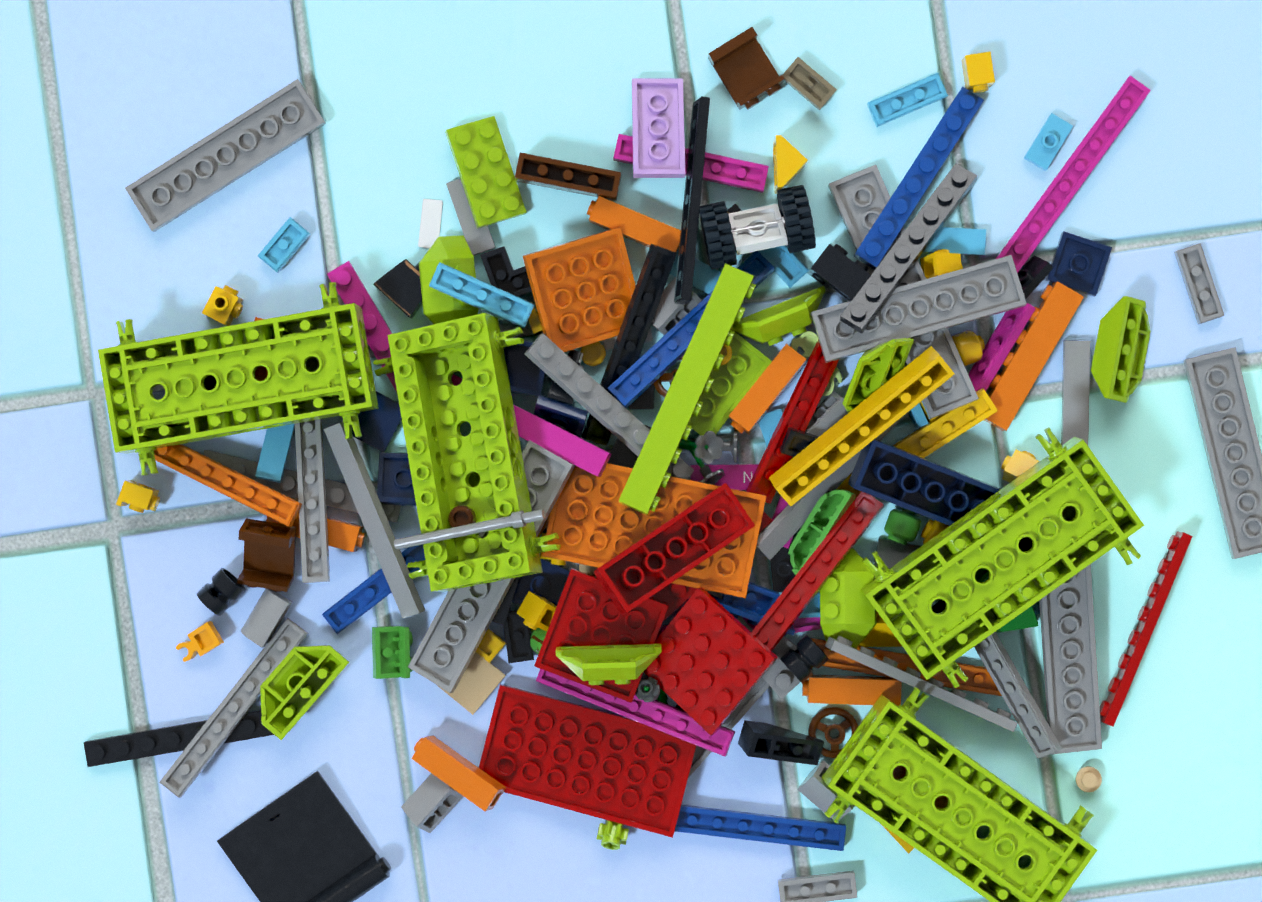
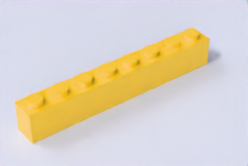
[769,346,955,507]

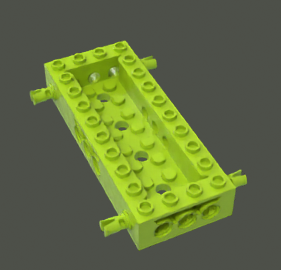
[98,282,379,476]
[373,313,560,592]
[861,427,1145,688]
[821,687,1098,902]

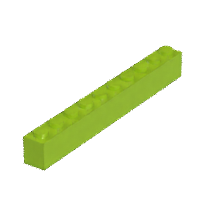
[619,263,756,516]

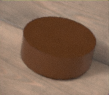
[448,505,476,528]

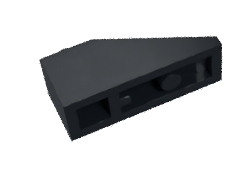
[738,720,824,765]

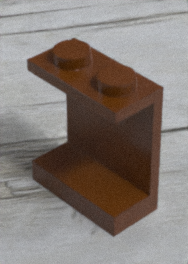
[708,27,784,110]
[237,518,296,592]

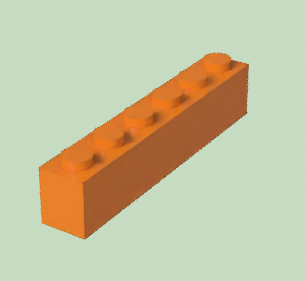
[984,281,1084,431]

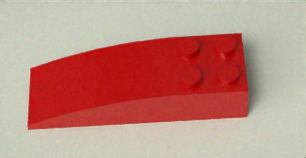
[593,483,755,616]

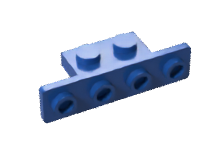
[710,582,795,637]

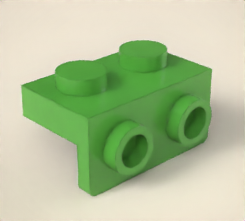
[372,625,413,679]

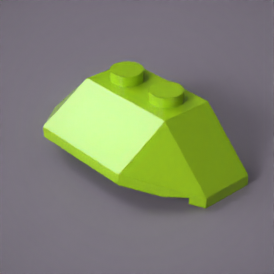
[419,235,479,324]
[731,286,826,346]
[1091,296,1151,403]
[842,338,914,413]
[820,548,877,651]
[556,644,661,685]
[260,645,349,740]

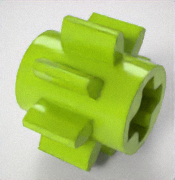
[596,820,629,850]

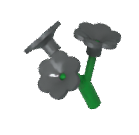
[679,430,738,485]

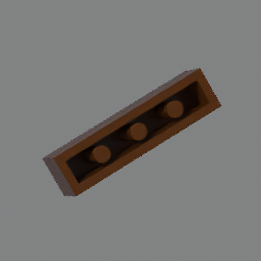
[515,152,622,201]

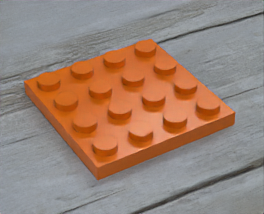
[523,227,636,352]

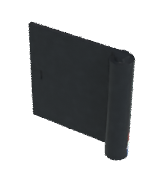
[217,770,391,902]

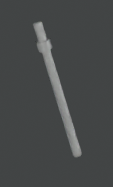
[394,509,546,549]

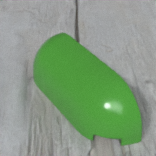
[788,489,856,575]

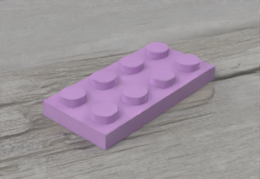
[631,78,685,178]

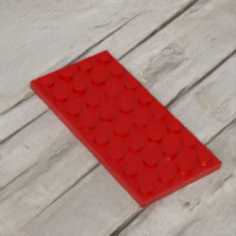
[479,684,696,838]

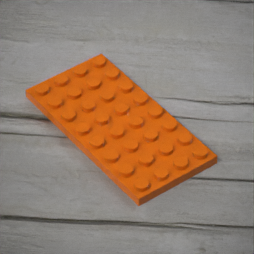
[542,463,766,598]

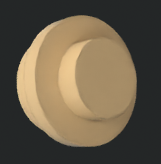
[1075,766,1102,792]

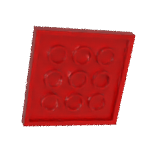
[534,568,669,703]
[644,587,778,735]

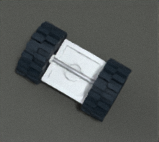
[699,185,816,270]

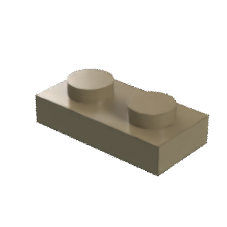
[782,57,837,111]

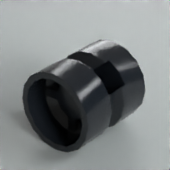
[196,567,246,616]
[780,634,829,683]

